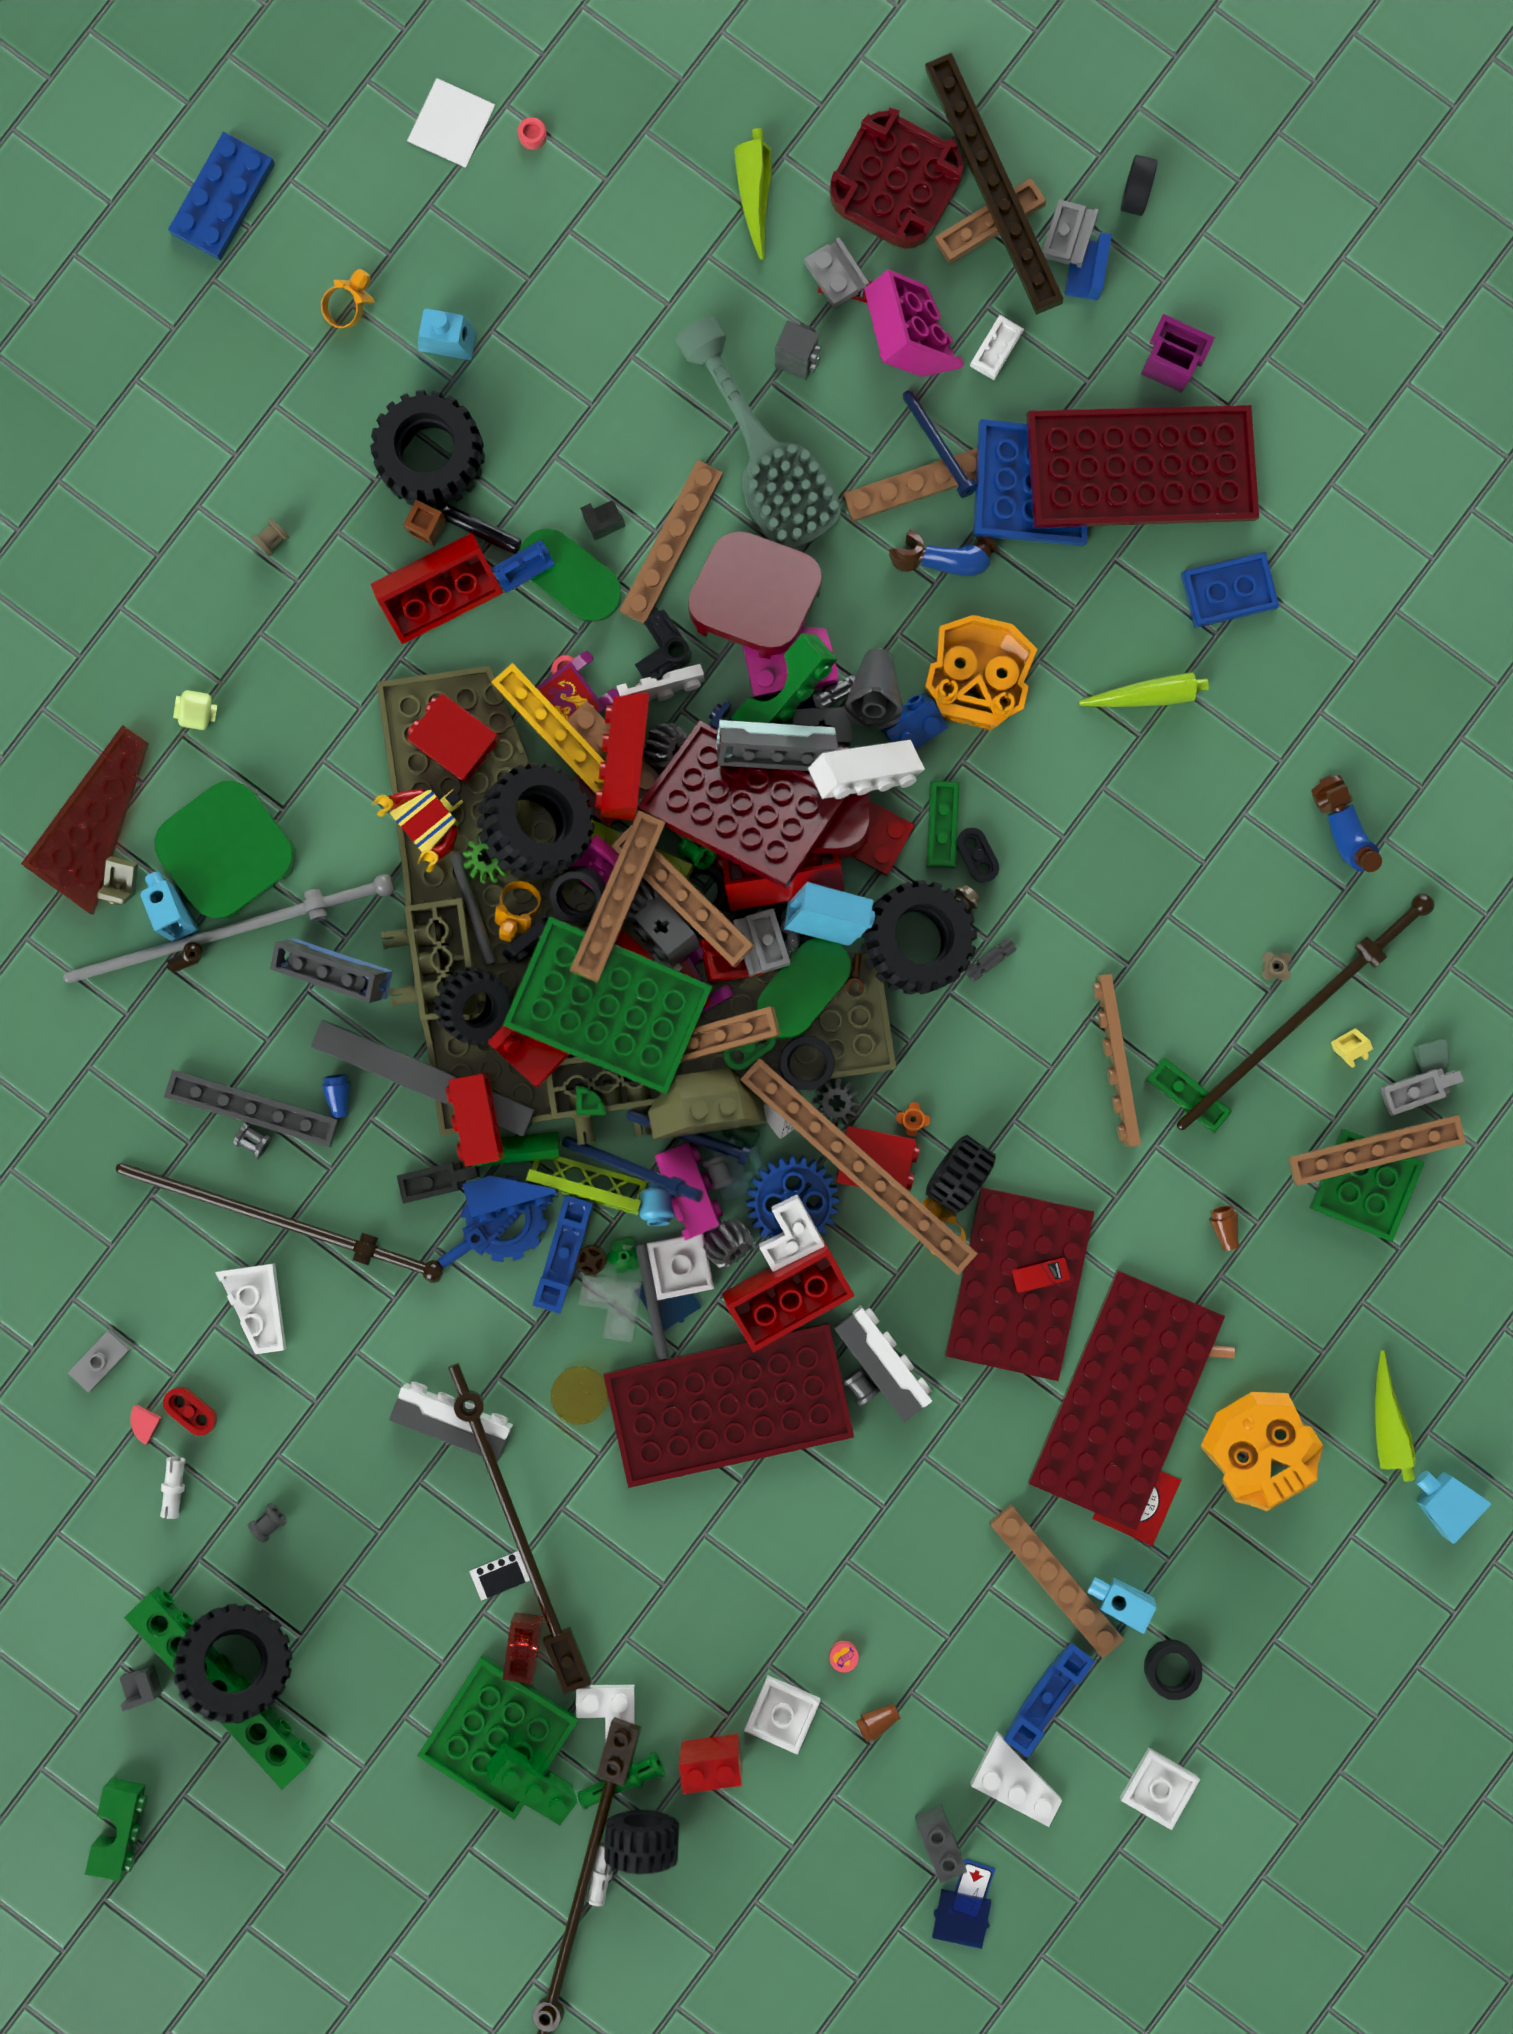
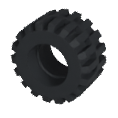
[434,967,514,1046]
[926,1135,996,1214]
[604,1810,679,1874]

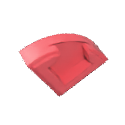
[130,1405,162,1445]

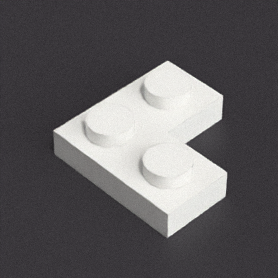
[759,1194,825,1272]
[576,1685,635,1739]

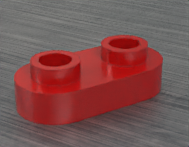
[163,1387,217,1436]

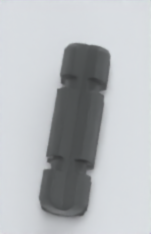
[813,675,856,709]
[965,938,1017,982]

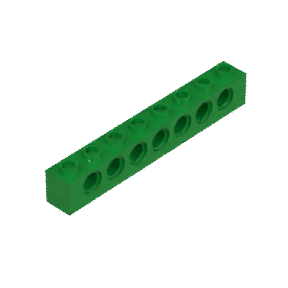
[124,1587,314,1790]

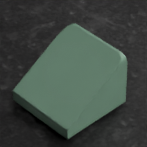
[1412,1039,1449,1074]

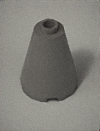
[845,648,903,729]

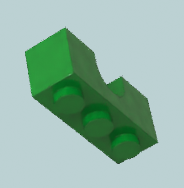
[486,1742,578,1826]
[85,1778,147,1882]

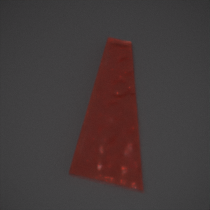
[21,725,149,915]

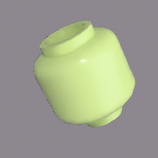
[173,690,217,730]

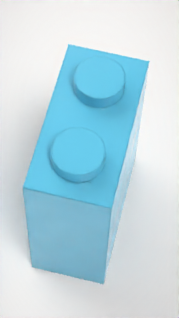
[784,882,875,946]

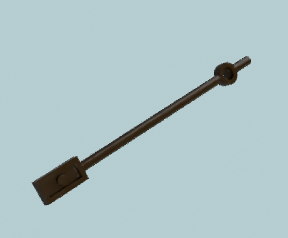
[448,1363,591,1694]
[533,1717,642,2034]

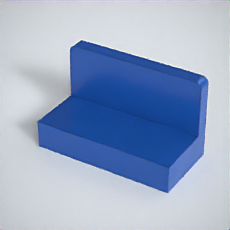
[1065,232,1112,301]

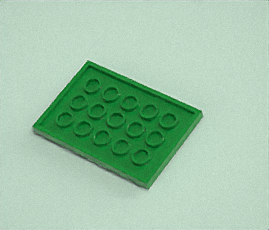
[503,916,712,1094]

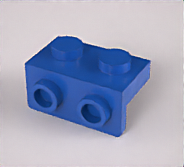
[880,693,948,750]

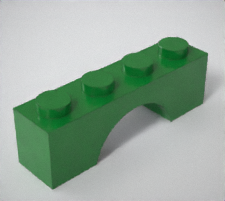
[732,634,838,724]

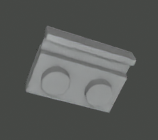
[1042,199,1099,268]
[804,237,869,309]
[733,909,790,977]

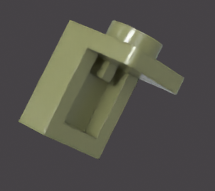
[97,856,138,905]

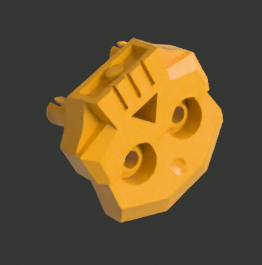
[924,615,1037,730]
[1201,1392,1323,1512]

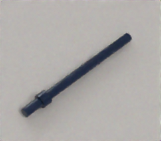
[562,1136,703,1202]

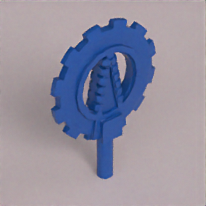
[438,1175,548,1269]

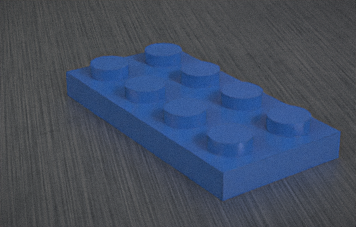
[168,132,275,260]

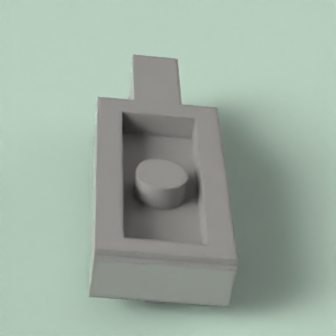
[1379,1068,1464,1116]

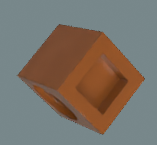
[403,500,447,546]

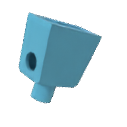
[418,308,477,361]
[140,872,200,942]
[1415,1470,1492,1544]
[1087,1577,1157,1634]

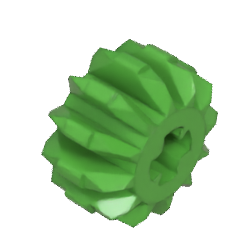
[463,836,507,884]

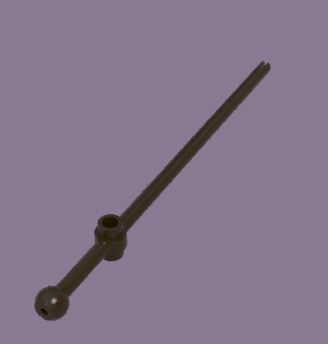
[1177,894,1434,1130]
[115,1163,444,1283]

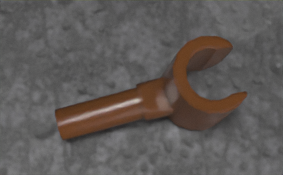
[845,953,863,994]

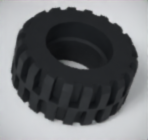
[370,390,485,508]
[477,763,595,881]
[861,880,977,995]
[173,1603,293,1724]

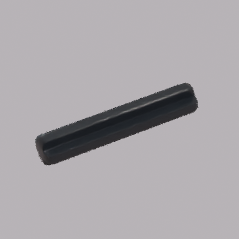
[443,505,522,554]

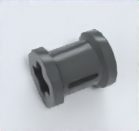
[233,1123,272,1159]
[702,1155,736,1191]
[842,1367,880,1406]
[248,1503,287,1543]

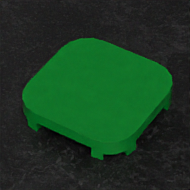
[154,781,296,919]

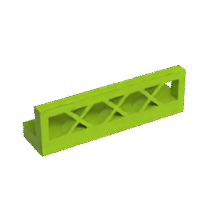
[526,1156,648,1215]

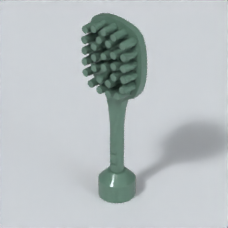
[675,316,841,549]

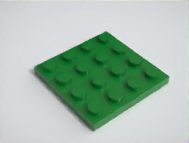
[417,1655,579,1820]

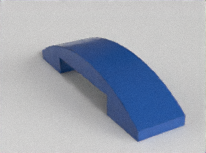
[532,1194,594,1314]
[1004,1643,1095,1758]

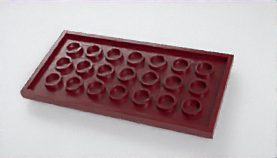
[1026,405,1259,528]
[1028,1270,1225,1530]
[603,1323,854,1488]

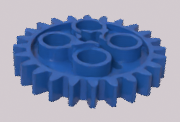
[746,1154,840,1239]

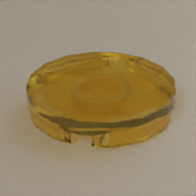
[551,1366,608,1425]

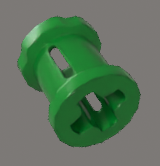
[678,837,716,870]

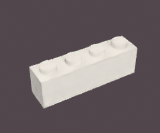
[808,740,925,799]

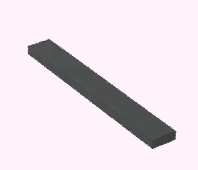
[311,1020,535,1136]

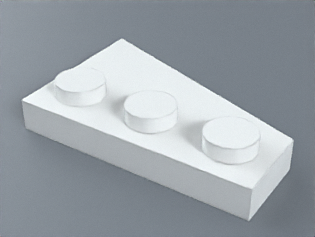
[617,664,705,701]
[215,1263,287,1354]
[970,1731,1062,1827]

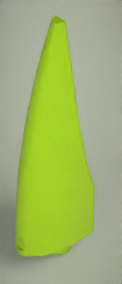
[734,128,772,260]
[1079,672,1209,707]
[1375,1350,1417,1481]

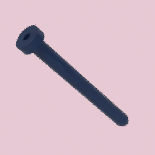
[903,390,978,498]
[626,1109,751,1165]

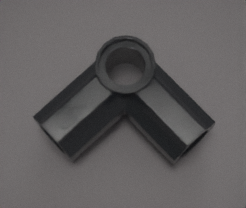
[635,609,692,681]

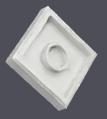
[647,1233,714,1300]
[744,1675,820,1755]
[1120,1747,1200,1830]

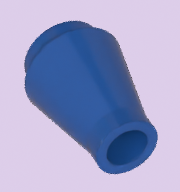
[321,1074,350,1118]

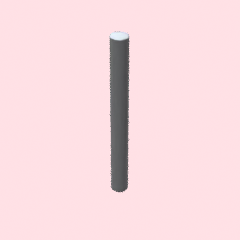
[450,853,496,966]
[635,1243,669,1360]

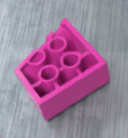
[864,269,965,377]
[742,626,839,700]
[655,1142,723,1240]

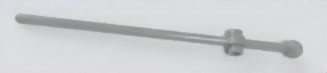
[63,874,395,983]

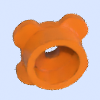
[896,1102,930,1136]

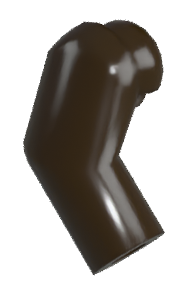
[167,942,203,973]

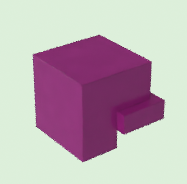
[1141,314,1215,393]

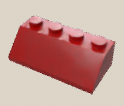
[370,533,503,644]
[595,692,649,821]
[721,854,845,911]
[722,1237,855,1353]

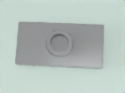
[68,1330,131,1393]

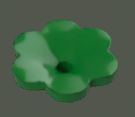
[607,1237,639,1273]

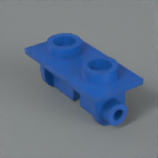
[491,540,555,593]

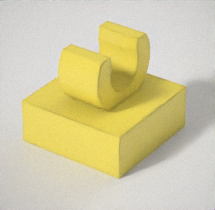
[1331,1028,1373,1068]

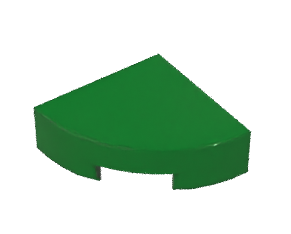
[576,1086,606,1115]

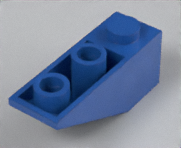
[462,1176,558,1223]

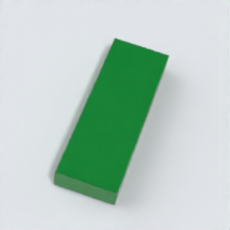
[926,781,960,868]
[1145,1057,1232,1133]
[473,1132,560,1167]

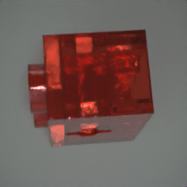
[502,1612,543,1684]

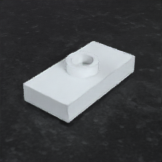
[970,315,1024,380]

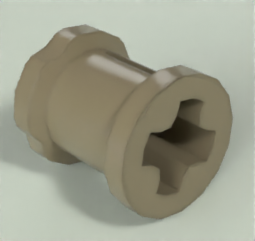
[251,518,290,557]

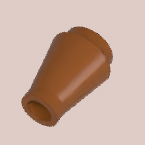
[1209,1206,1240,1251]
[856,1703,901,1743]

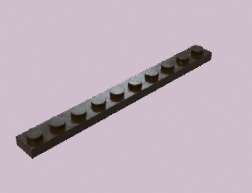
[925,52,1064,315]

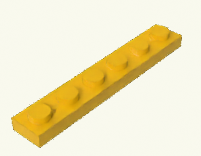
[491,663,605,796]

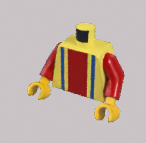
[371,789,464,872]

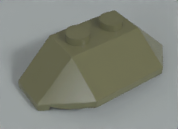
[648,1068,767,1140]

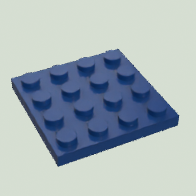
[973,419,1088,546]

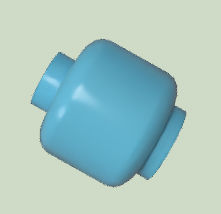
[639,1183,676,1226]

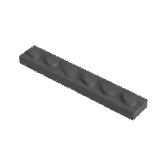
[164,1070,340,1147]

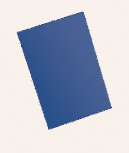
[1181,552,1279,628]

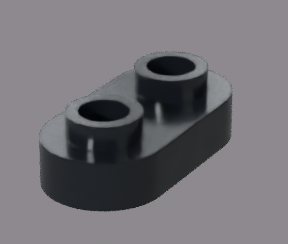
[957,828,999,883]
[502,917,548,963]

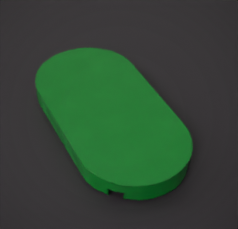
[520,529,621,622]
[757,938,851,1039]

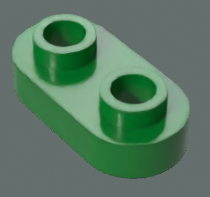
[724,1037,776,1070]

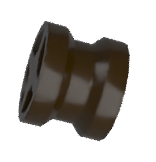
[576,1245,607,1275]

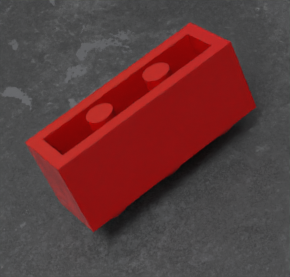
[446,1072,504,1167]

